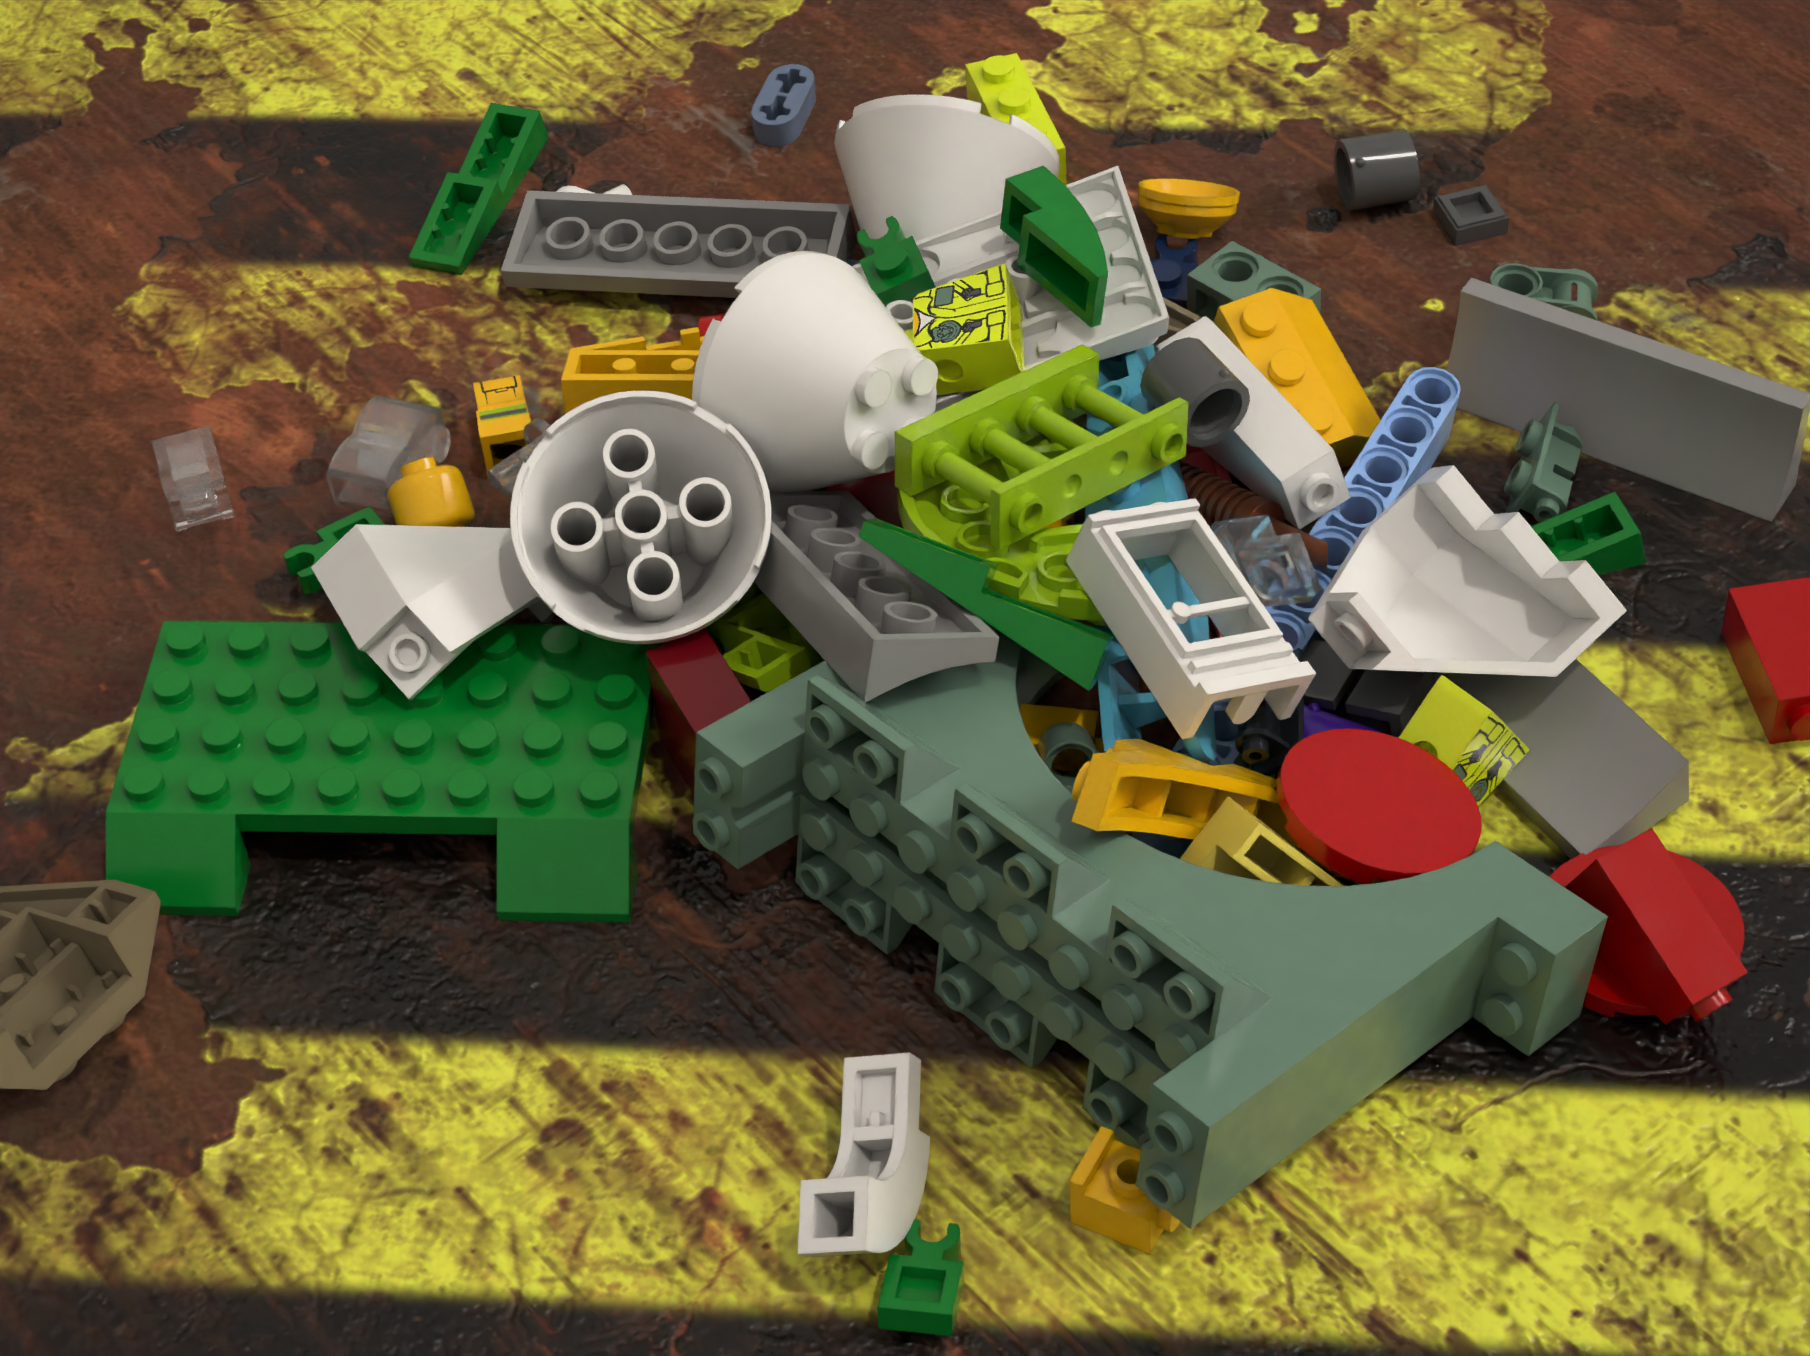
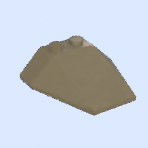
[0,880,161,1090]

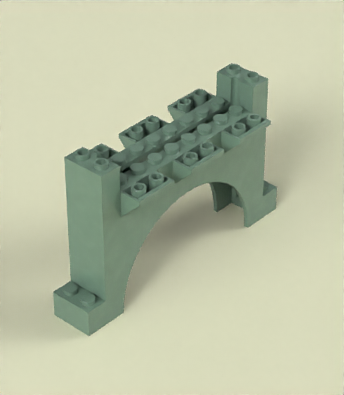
[693,618,1608,1229]

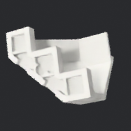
[1308,465,1627,677]
[311,524,556,700]

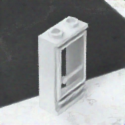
[1066,498,1316,739]

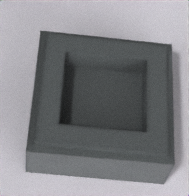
[1433,185,1509,246]

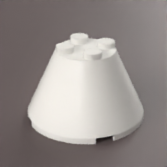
[834,95,1060,242]
[692,251,938,492]
[510,391,771,644]

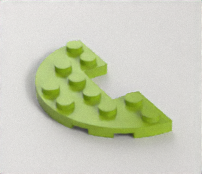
[897,434,1107,626]

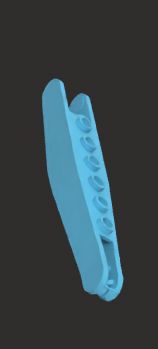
[1085,344,1216,763]

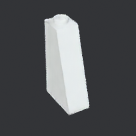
[1155,316,1351,530]

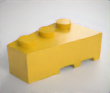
[561,327,705,414]

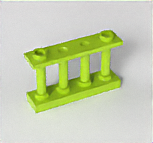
[894,344,1189,550]

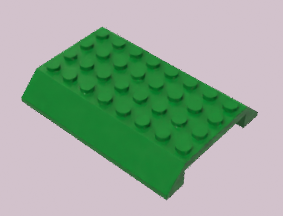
[106,620,673,923]

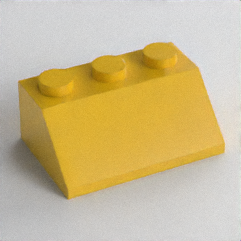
[1214,288,1381,468]

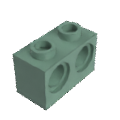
[1187,241,1321,322]

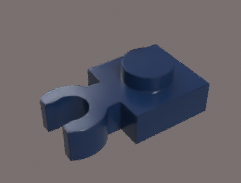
[1150,234,1198,309]

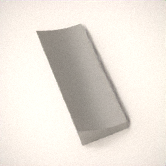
[501,190,858,298]
[1446,278,1810,522]
[754,491,999,703]
[1434,659,1689,859]

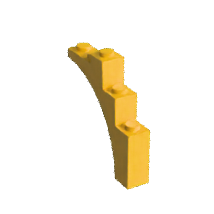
[1071,738,1387,885]

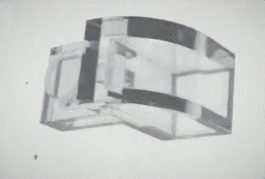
[151,426,235,532]
[1210,515,1321,607]

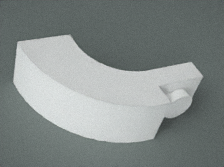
[797,1052,930,1257]

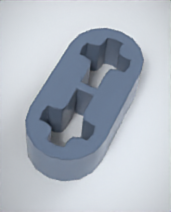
[751,64,817,146]

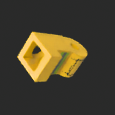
[473,375,536,481]

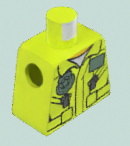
[904,264,1025,395]
[1398,675,1530,807]

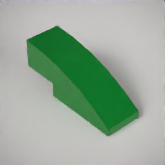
[1000,165,1108,328]

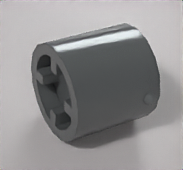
[1334,128,1420,212]
[1140,337,1250,448]

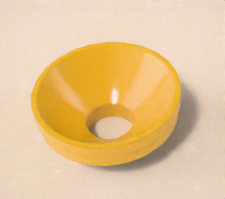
[1137,178,1240,239]

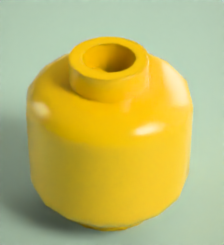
[387,457,475,527]

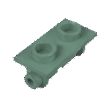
[1504,402,1583,523]

